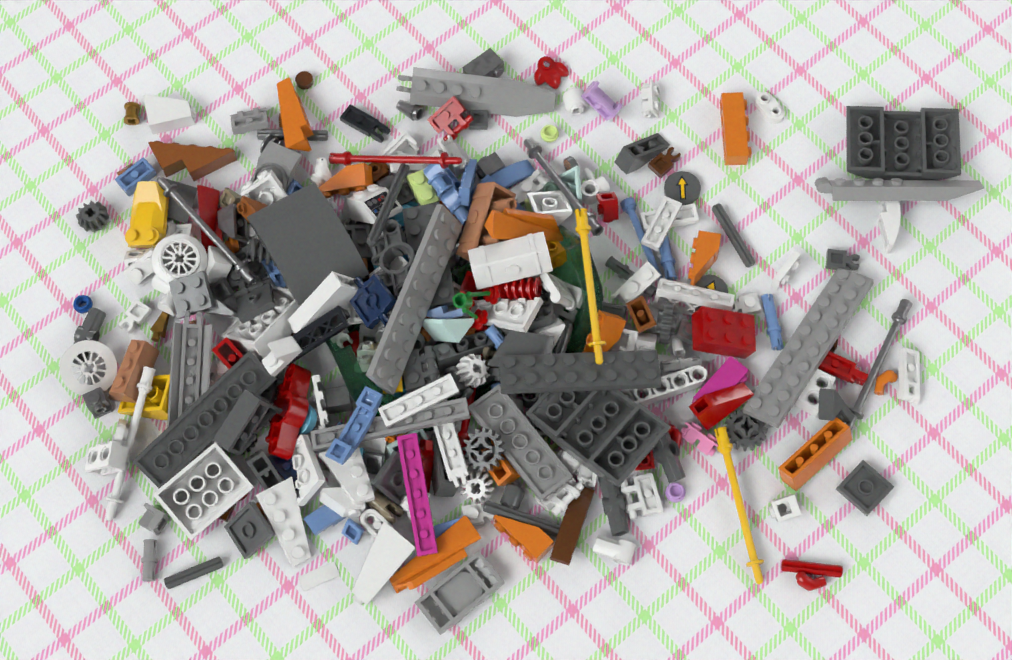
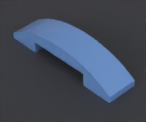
[472,160,535,194]
[325,386,383,465]

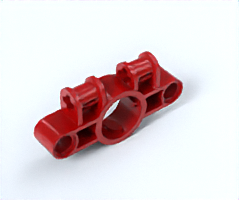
[265,363,311,460]

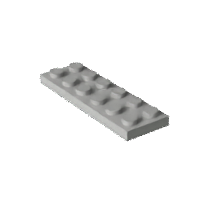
[468,384,573,502]

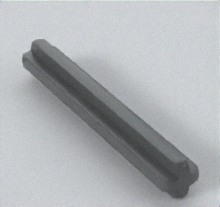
[257,129,328,141]
[712,203,755,268]
[483,500,560,536]

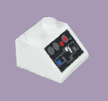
[347,184,403,224]

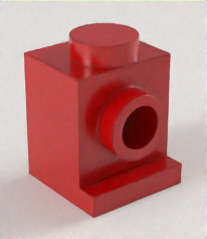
[596,192,619,223]

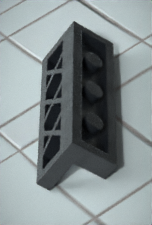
[286,305,350,367]

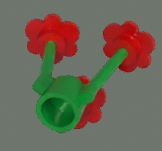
[452,285,501,330]

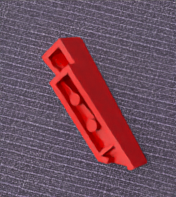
[197,185,224,253]

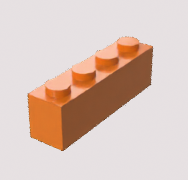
[719,92,752,165]
[778,417,853,491]

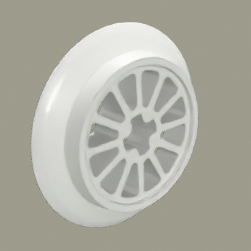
[152,234,208,285]
[60,340,117,395]

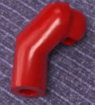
[668,424,682,449]
[795,571,827,591]

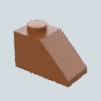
[626,295,657,333]

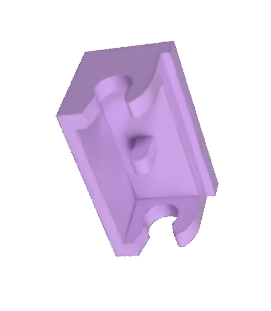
[581,81,622,121]

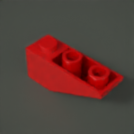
[688,382,754,431]

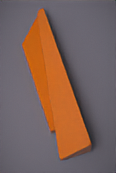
[277,77,314,152]
[484,208,564,241]
[389,516,481,593]

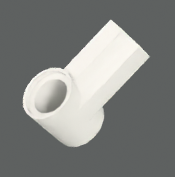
[593,535,636,566]

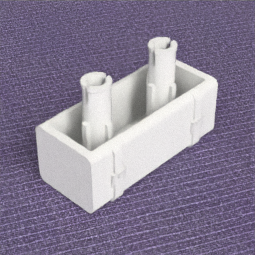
[468,231,553,290]

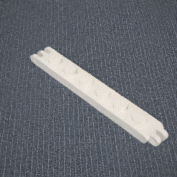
[421,353,469,488]

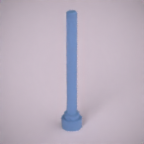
[620,197,663,280]

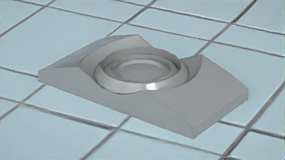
[251,141,303,192]
[415,551,505,635]

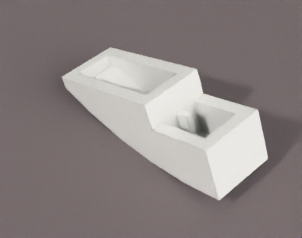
[877,201,901,254]

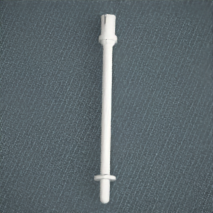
[105,367,156,521]

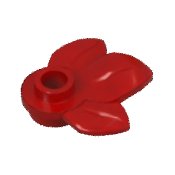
[534,56,569,89]

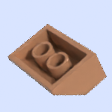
[108,340,160,403]

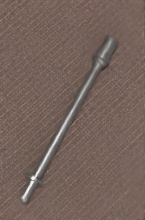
[524,139,604,236]
[157,176,259,285]
[846,299,913,430]

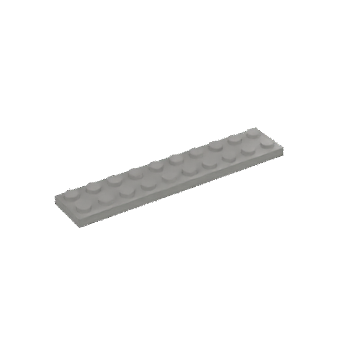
[366,204,463,395]
[743,269,874,428]

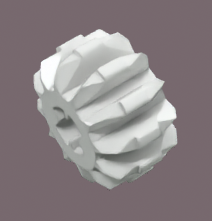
[456,354,490,388]
[460,470,494,504]

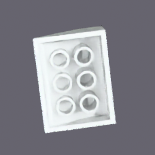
[220,285,299,360]
[152,442,254,541]

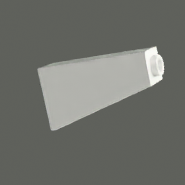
[288,271,358,333]
[351,521,415,605]

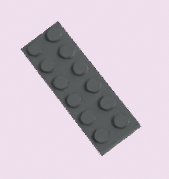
[402,202,455,310]

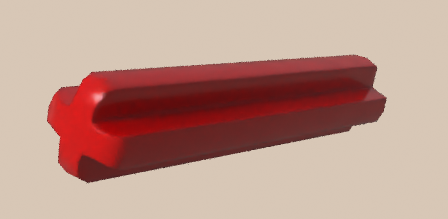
[781,559,843,578]

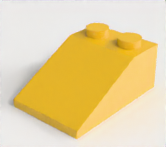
[118,374,170,420]

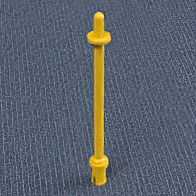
[575,208,606,365]
[714,427,764,584]

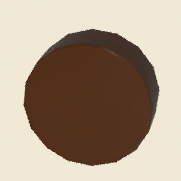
[295,71,314,90]

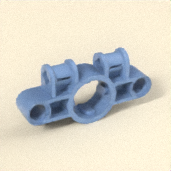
[423,164,473,226]

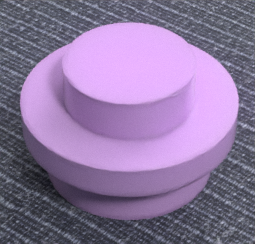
[665,483,686,503]

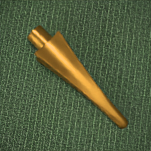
[150,311,170,342]

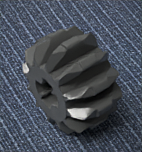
[76,201,109,233]

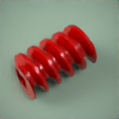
[499,277,542,300]

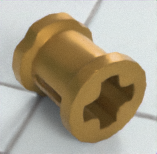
[124,102,141,125]

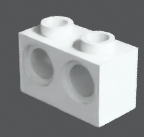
[795,369,836,417]
[85,441,129,476]

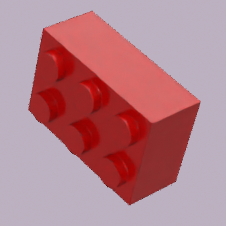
[692,306,756,359]

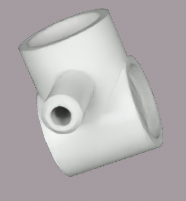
[581,168,610,205]

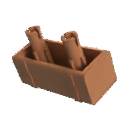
[456,182,517,261]

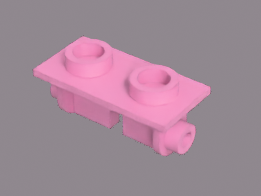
[680,421,718,457]

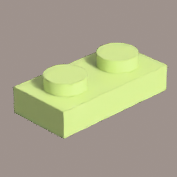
[406,169,439,205]

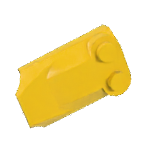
[125,181,169,248]

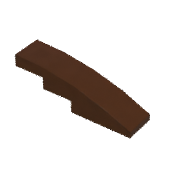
[550,484,595,566]

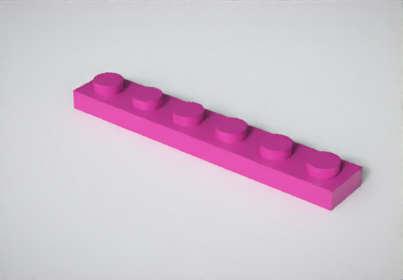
[397,433,438,557]

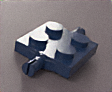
[349,274,396,329]

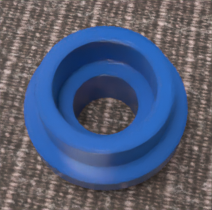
[73,295,93,314]

